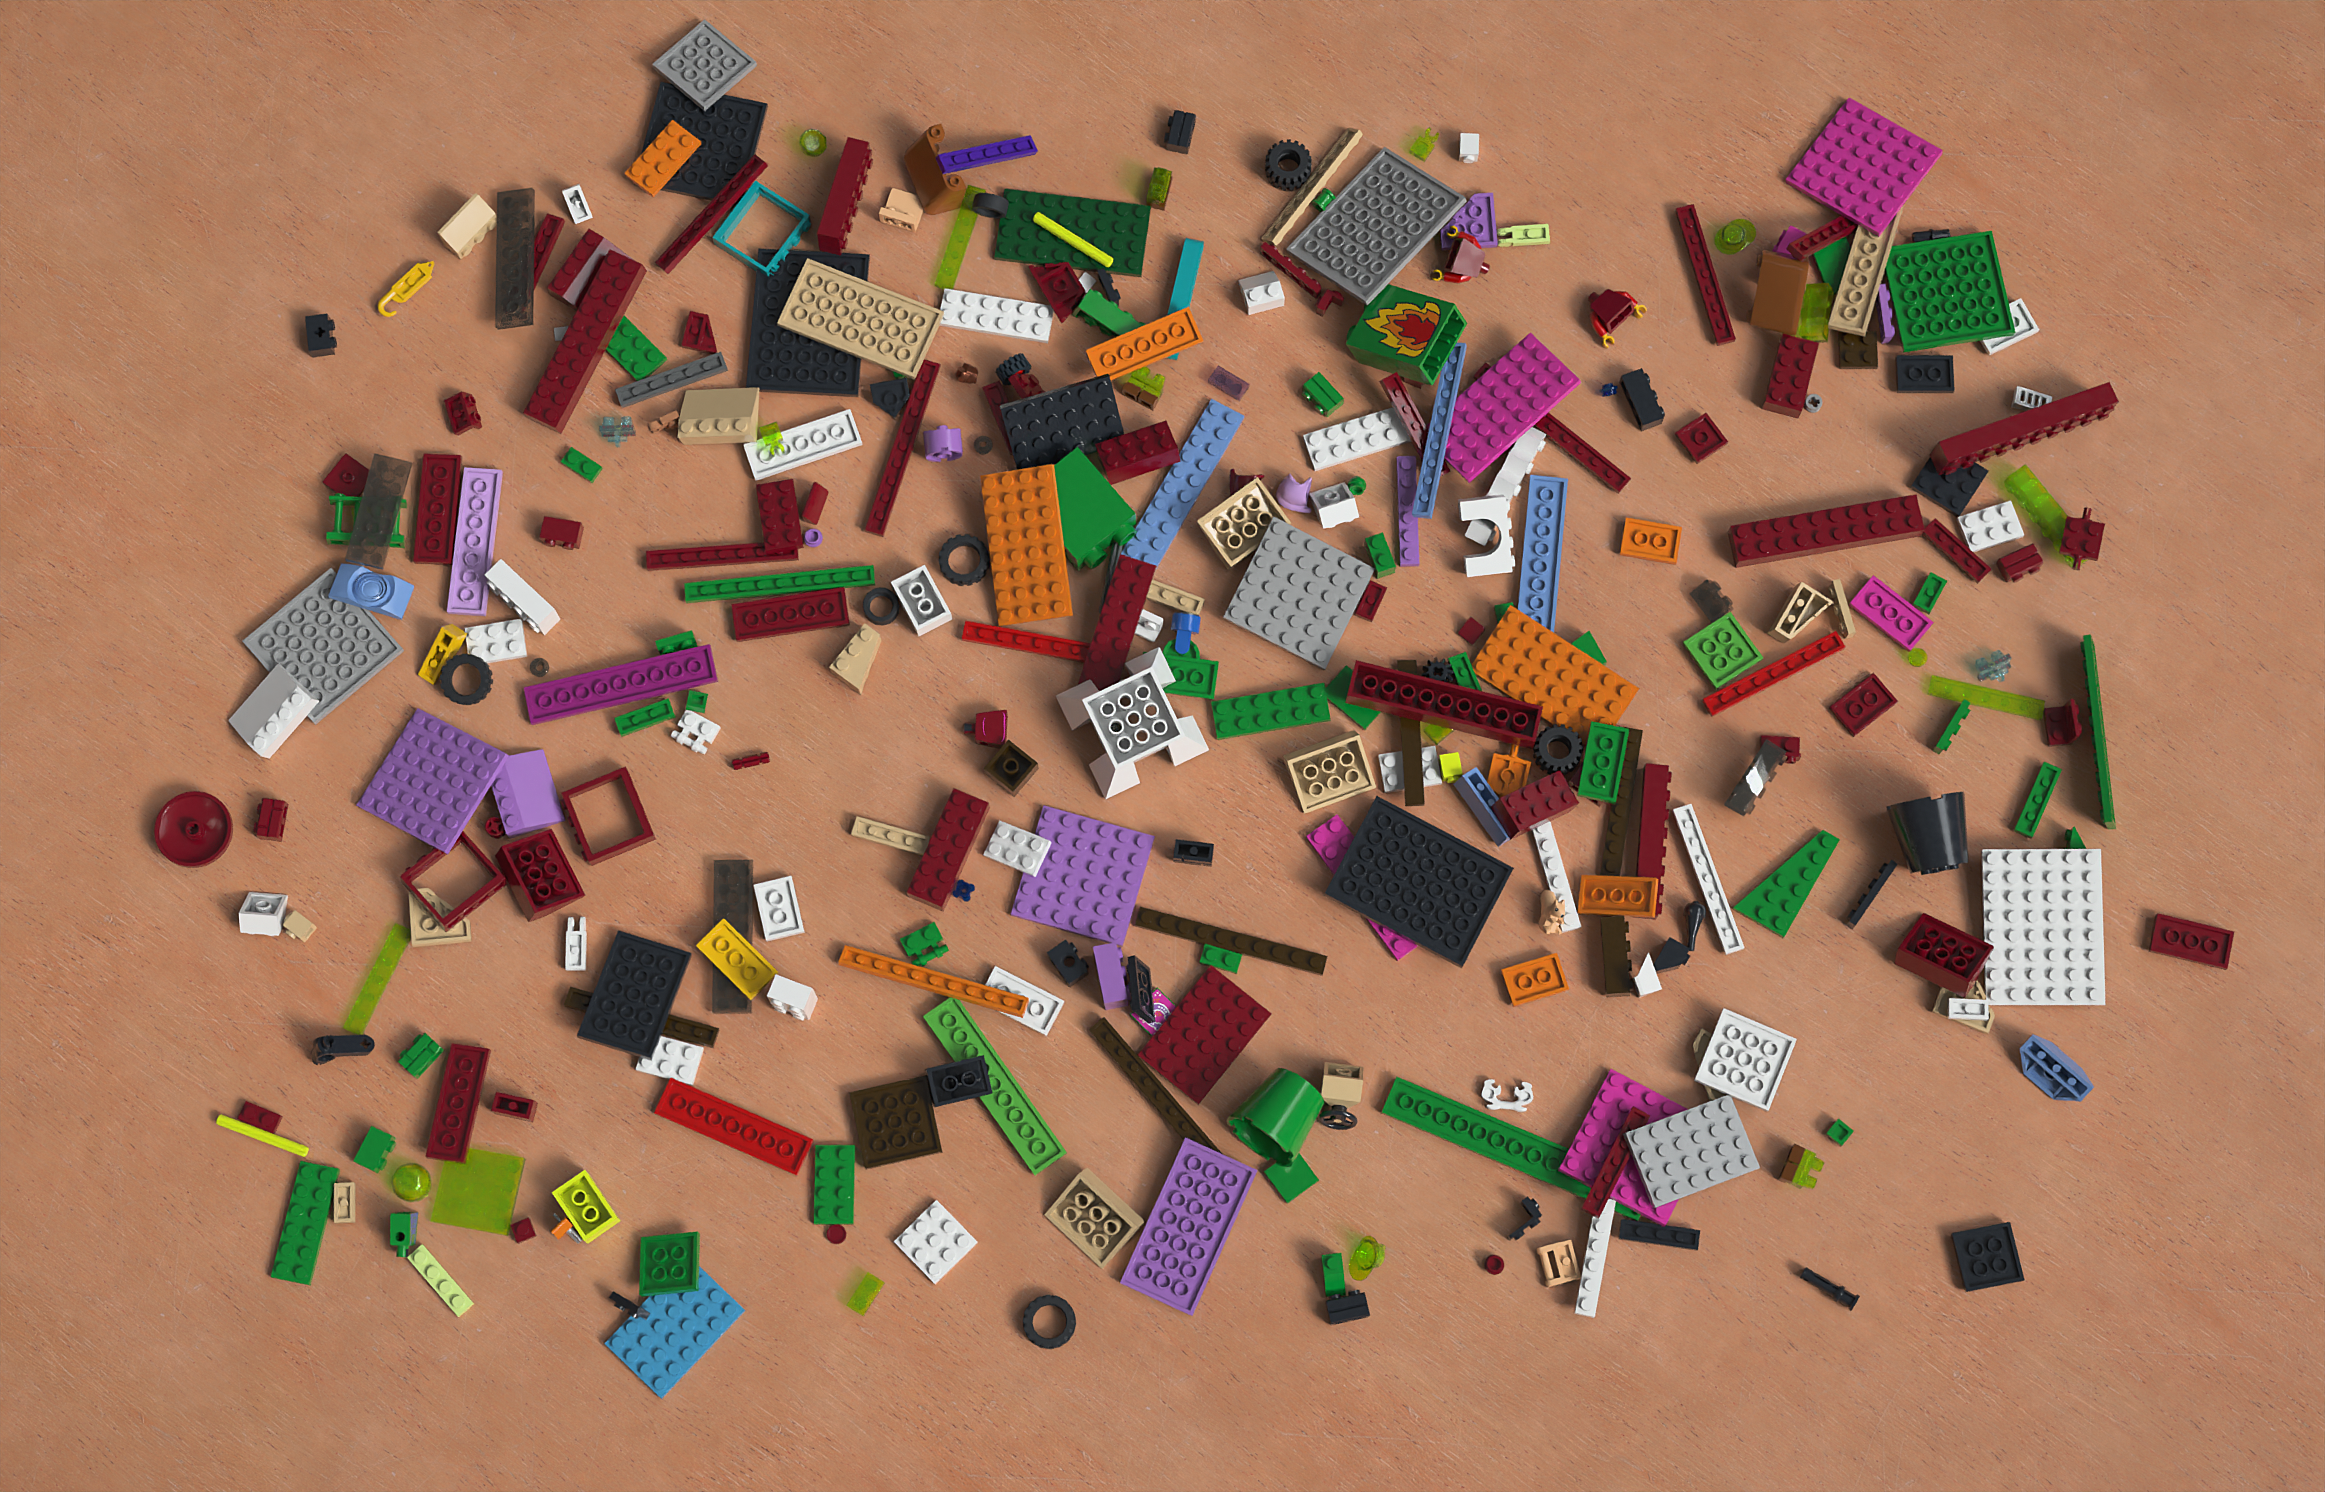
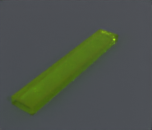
[935,185,986,290]
[1928,675,2045,720]
[343,923,411,1035]

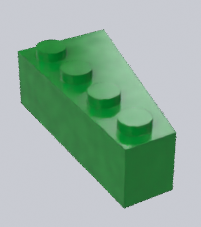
[1072,289,1146,338]

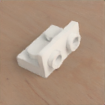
[1135,609,1163,642]

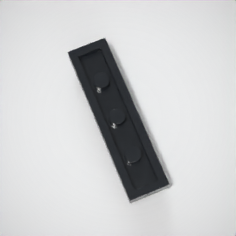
[1846,860,1898,929]
[1618,1219,1700,1251]

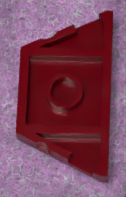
[1028,262,1086,324]

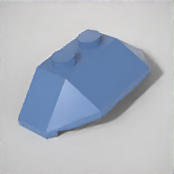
[2020,1034,2094,1102]

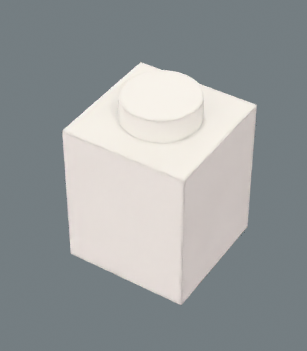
[1459,133,1479,163]

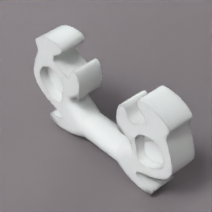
[1481,1079,1533,1112]

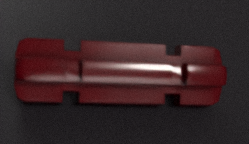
[732,752,770,770]

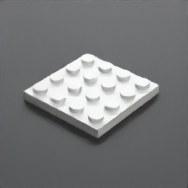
[1694,1008,1797,1112]

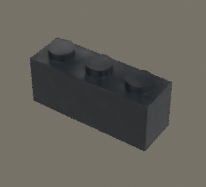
[1619,368,1665,431]

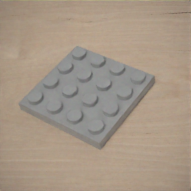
[652,19,757,111]

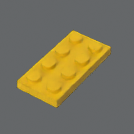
[696,918,779,1000]

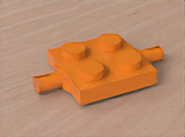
[1487,744,1531,798]

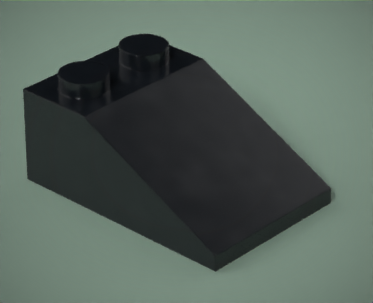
[925,1055,993,1107]

